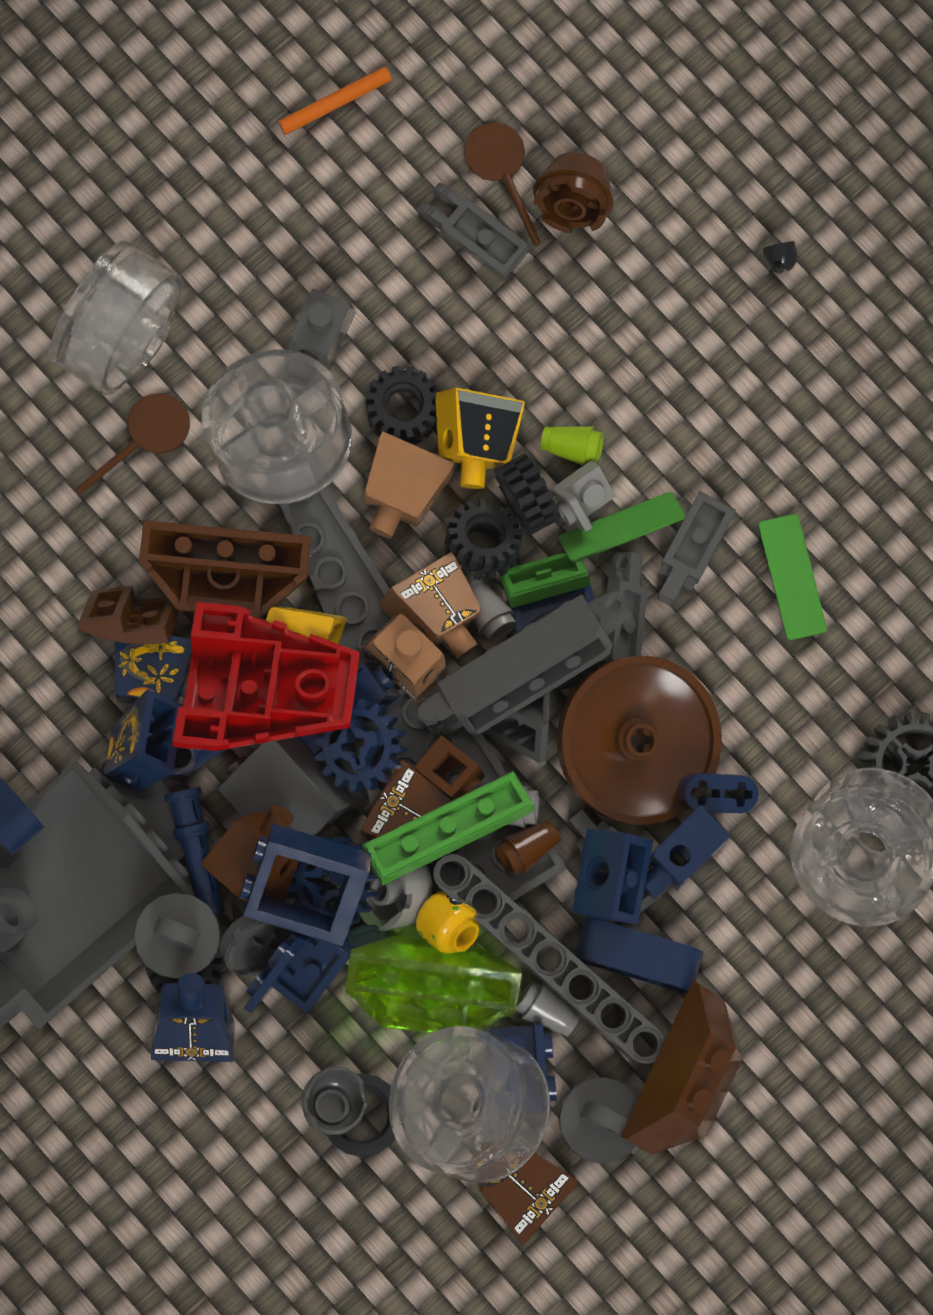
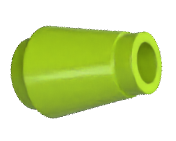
[541,426,604,466]

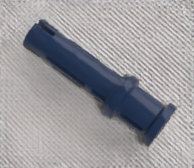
[164,786,226,915]

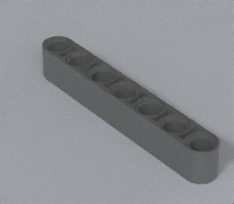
[431,854,665,1064]

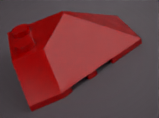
[172,602,360,751]

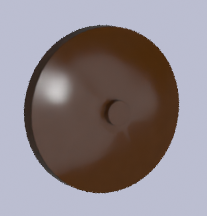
[557,656,722,825]

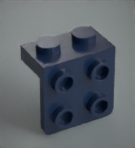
[244,931,357,1014]

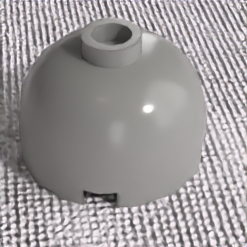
[359,864,433,931]

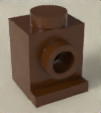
[414,736,485,801]

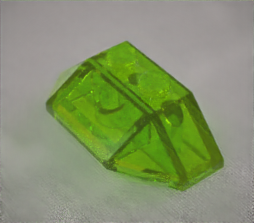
[345,936,522,1037]

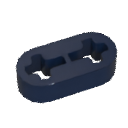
[677,773,759,813]

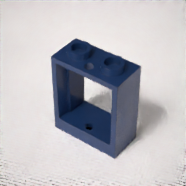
[239,823,371,946]

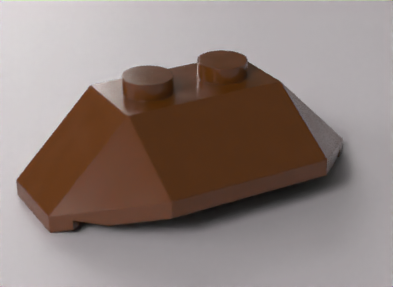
[139,520,311,619]
[621,981,743,1155]

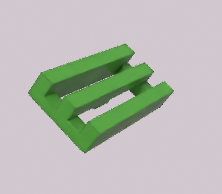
[499,552,591,608]

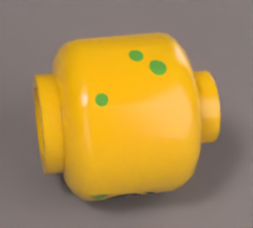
[416,891,479,954]

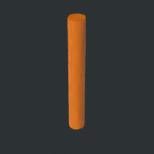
[278,66,392,135]

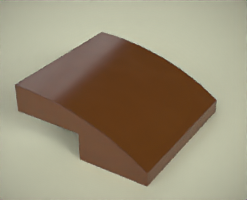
[78,586,179,644]

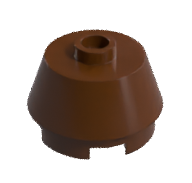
[533,152,613,233]

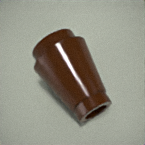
[495,820,561,876]

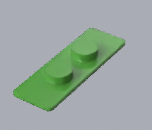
[558,492,686,563]
[758,514,827,641]

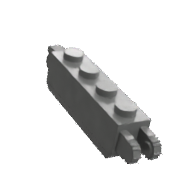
[417,590,633,738]

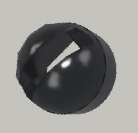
[763,241,797,273]

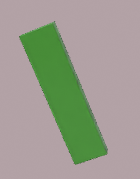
[362,771,534,886]

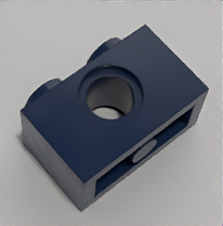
[572,829,653,925]

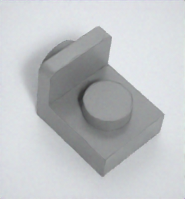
[552,460,616,533]

